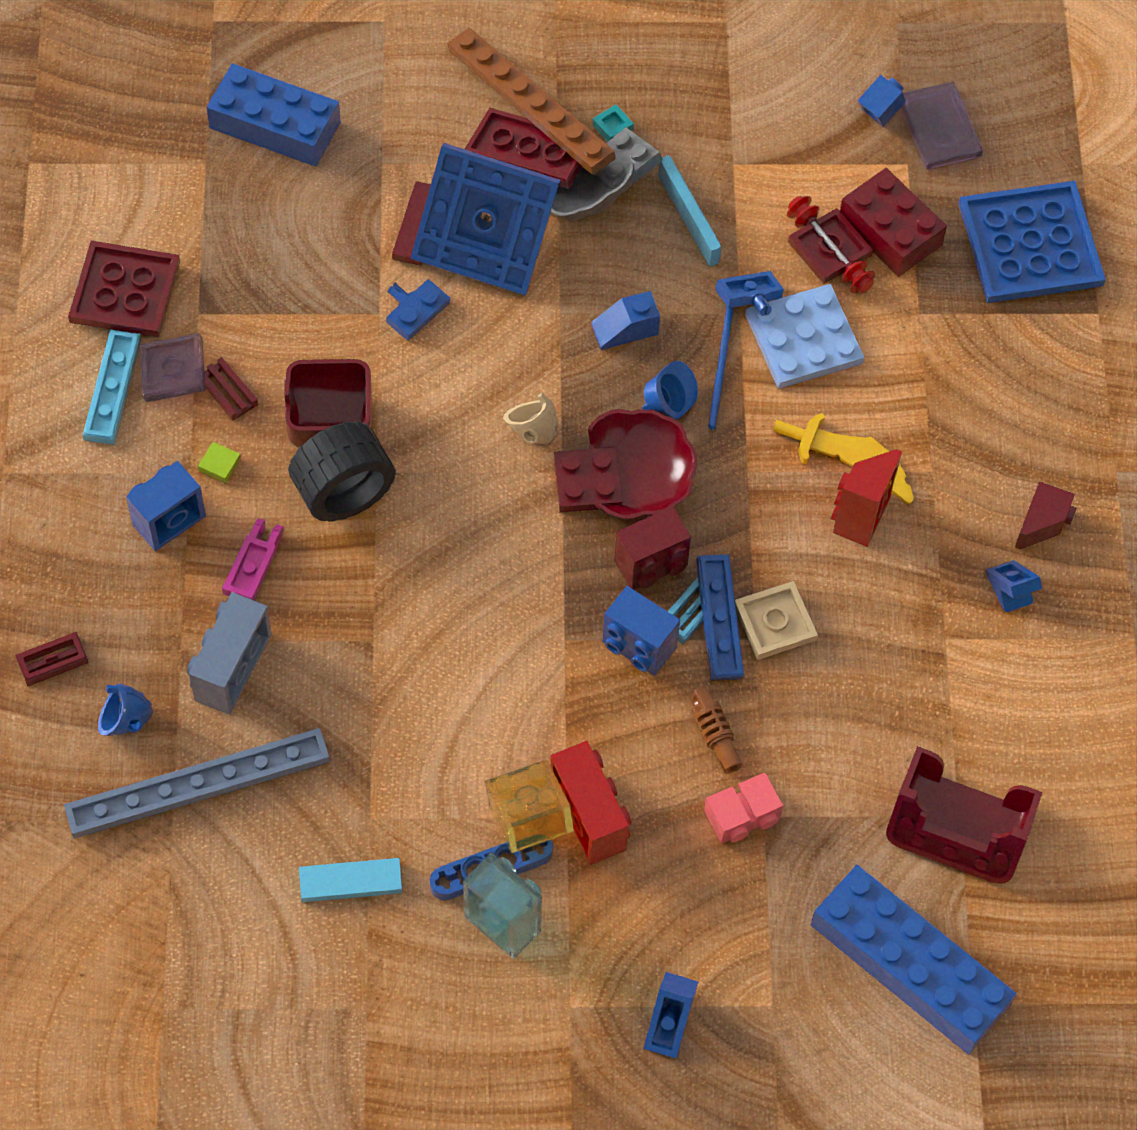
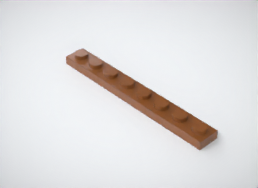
[447,27,616,175]

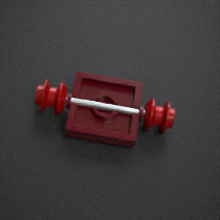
[787,196,875,293]

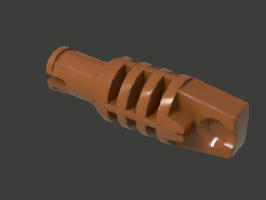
[690,686,743,774]

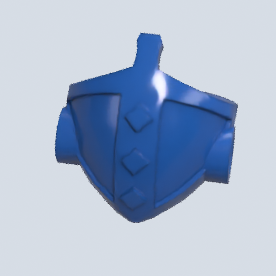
[98,683,153,736]

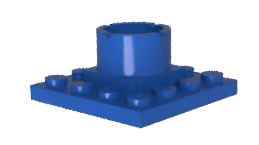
[410,143,560,295]

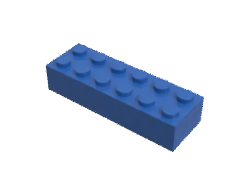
[810,864,1017,1055]

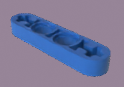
[430,832,553,900]

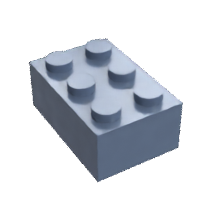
[187,592,272,715]

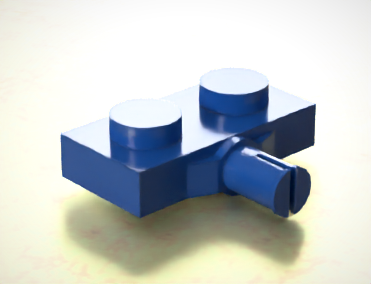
[715,271,784,316]
[386,279,450,341]

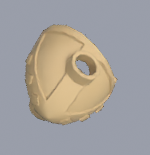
[503,393,558,444]

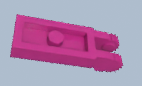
[222,518,284,601]

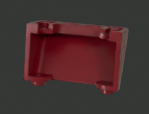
[886,746,1043,884]

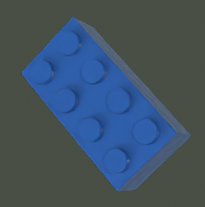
[206,63,341,167]

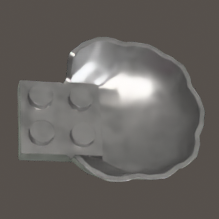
[550,127,663,222]

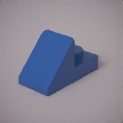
[986,560,1042,612]

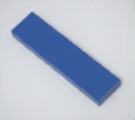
[696,554,744,681]

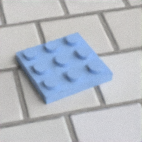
[745,284,864,389]

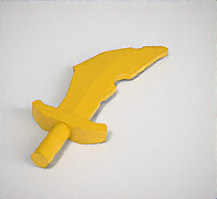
[773,413,914,505]

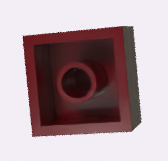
[614,507,691,590]

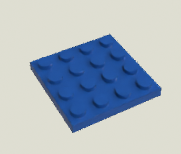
[958,181,1106,303]

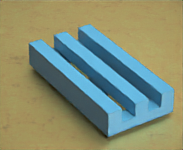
[668,577,703,645]

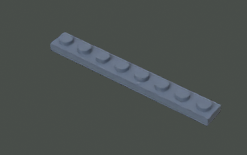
[64,728,330,839]

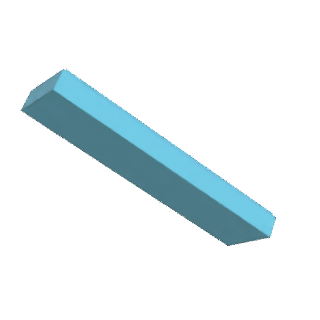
[658,155,721,267]
[83,330,141,445]

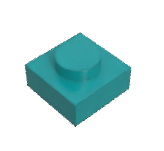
[593,104,634,142]

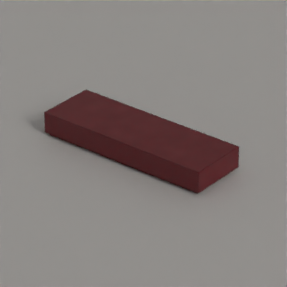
[392,181,431,266]

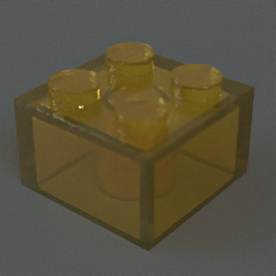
[485,759,574,853]

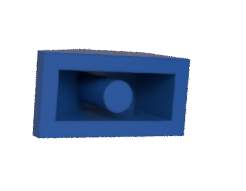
[591,291,660,350]
[643,972,699,1058]

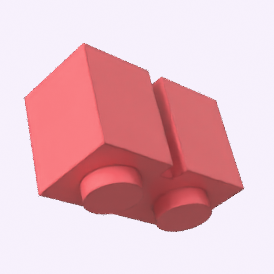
[704,773,783,844]

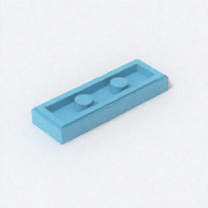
[299,858,402,902]

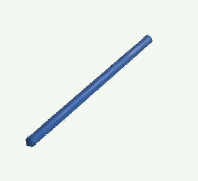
[708,306,734,430]

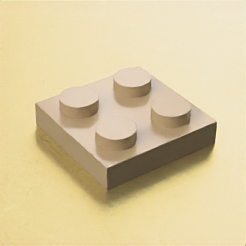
[735,581,818,660]

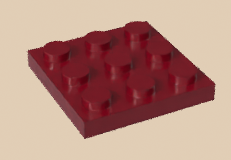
[68,240,181,338]

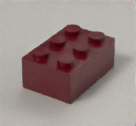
[840,168,947,277]

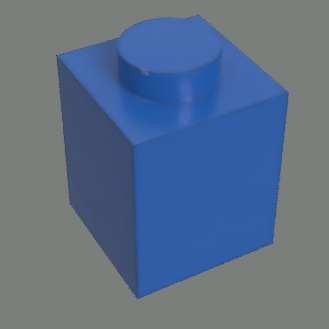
[857,74,906,127]

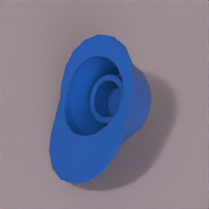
[642,361,698,420]

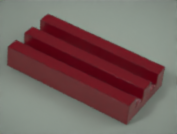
[197,357,258,421]
[15,632,89,687]

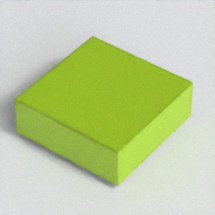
[198,442,241,483]

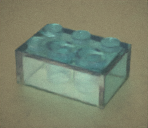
[463,852,542,959]

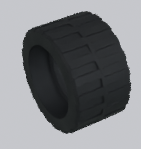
[288,422,396,522]

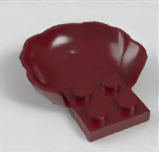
[554,409,697,520]

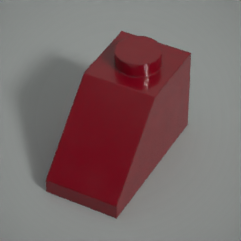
[1015,481,1077,549]

